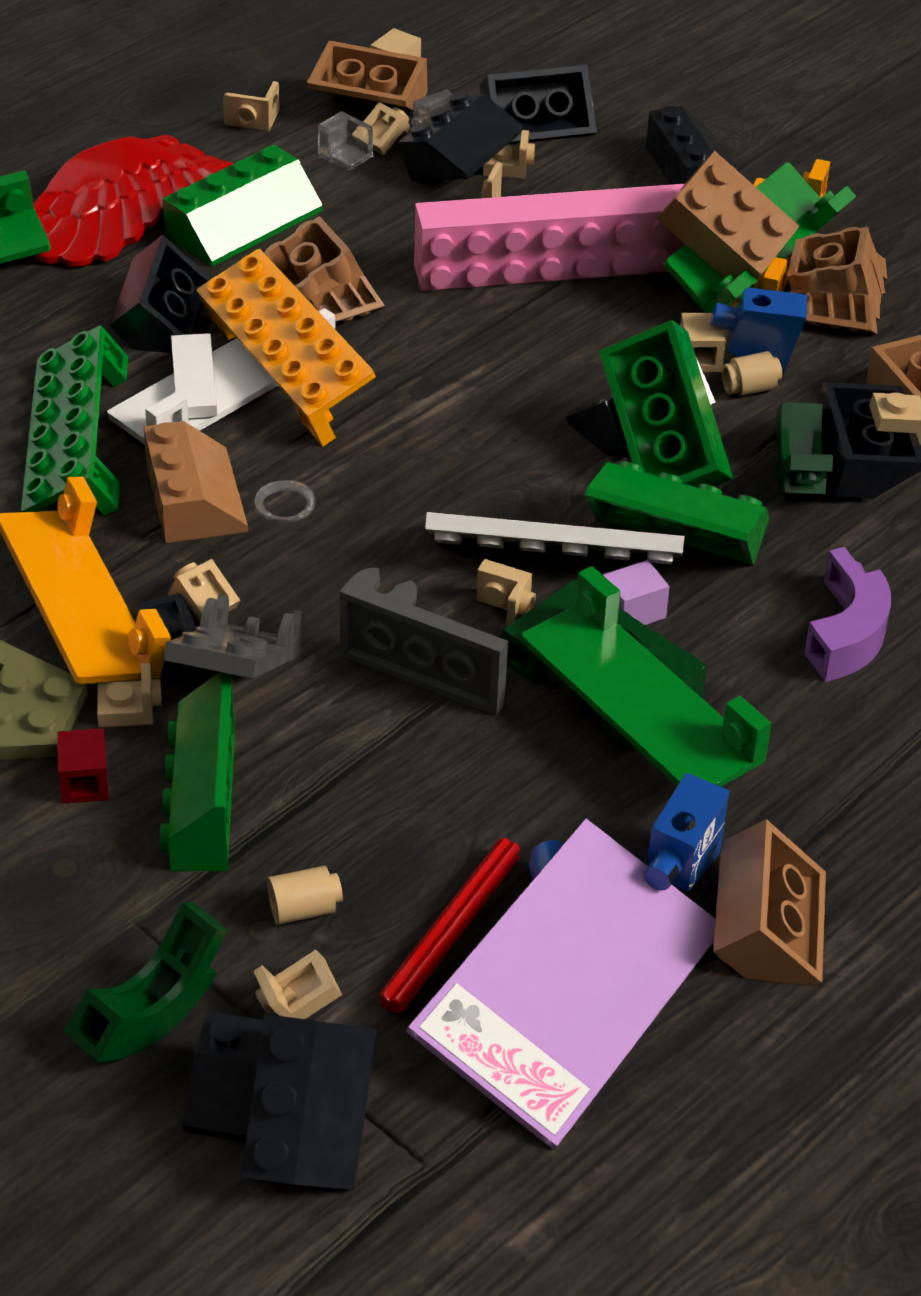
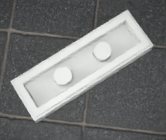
[171,333,217,419]

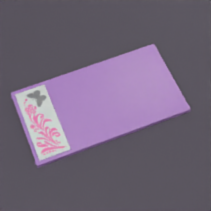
[405,819,716,1150]

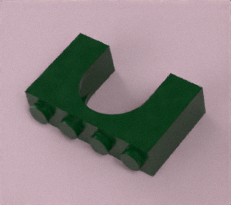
[503,579,707,751]

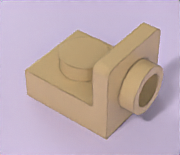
[354,102,410,156]
[483,130,535,179]
[168,559,240,623]
[477,559,536,627]
[97,663,162,727]

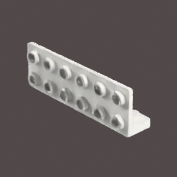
[107,308,335,445]

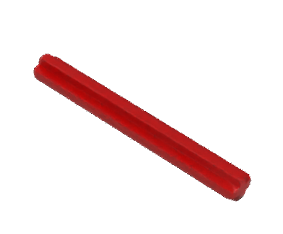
[380,838,520,1014]

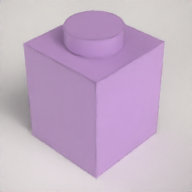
[603,560,670,625]

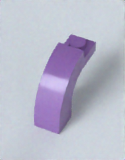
[804,547,891,682]

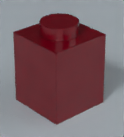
[57,728,109,804]

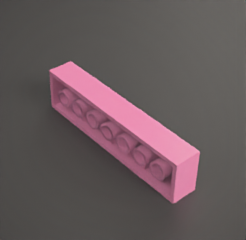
[414,184,685,291]

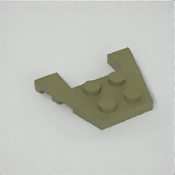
[0,640,88,760]

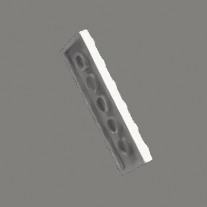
[425,512,684,565]

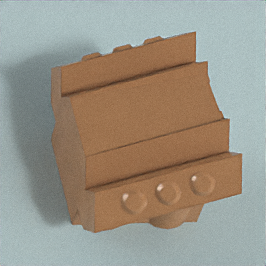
[264,216,385,325]
[787,227,888,334]

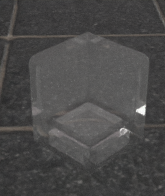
[318,111,373,170]

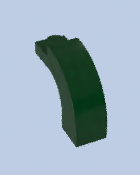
[776,402,833,495]
[64,902,229,1062]

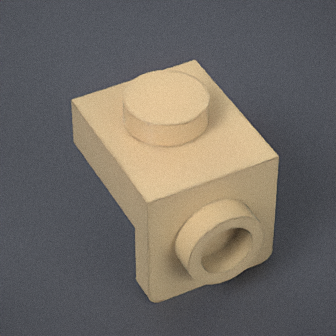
[869,393,921,445]
[254,950,342,1019]

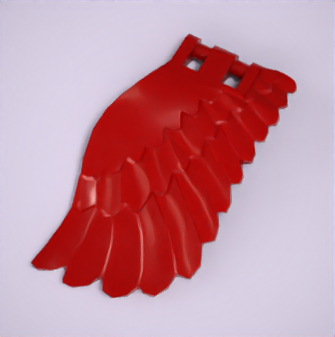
[32,135,234,267]

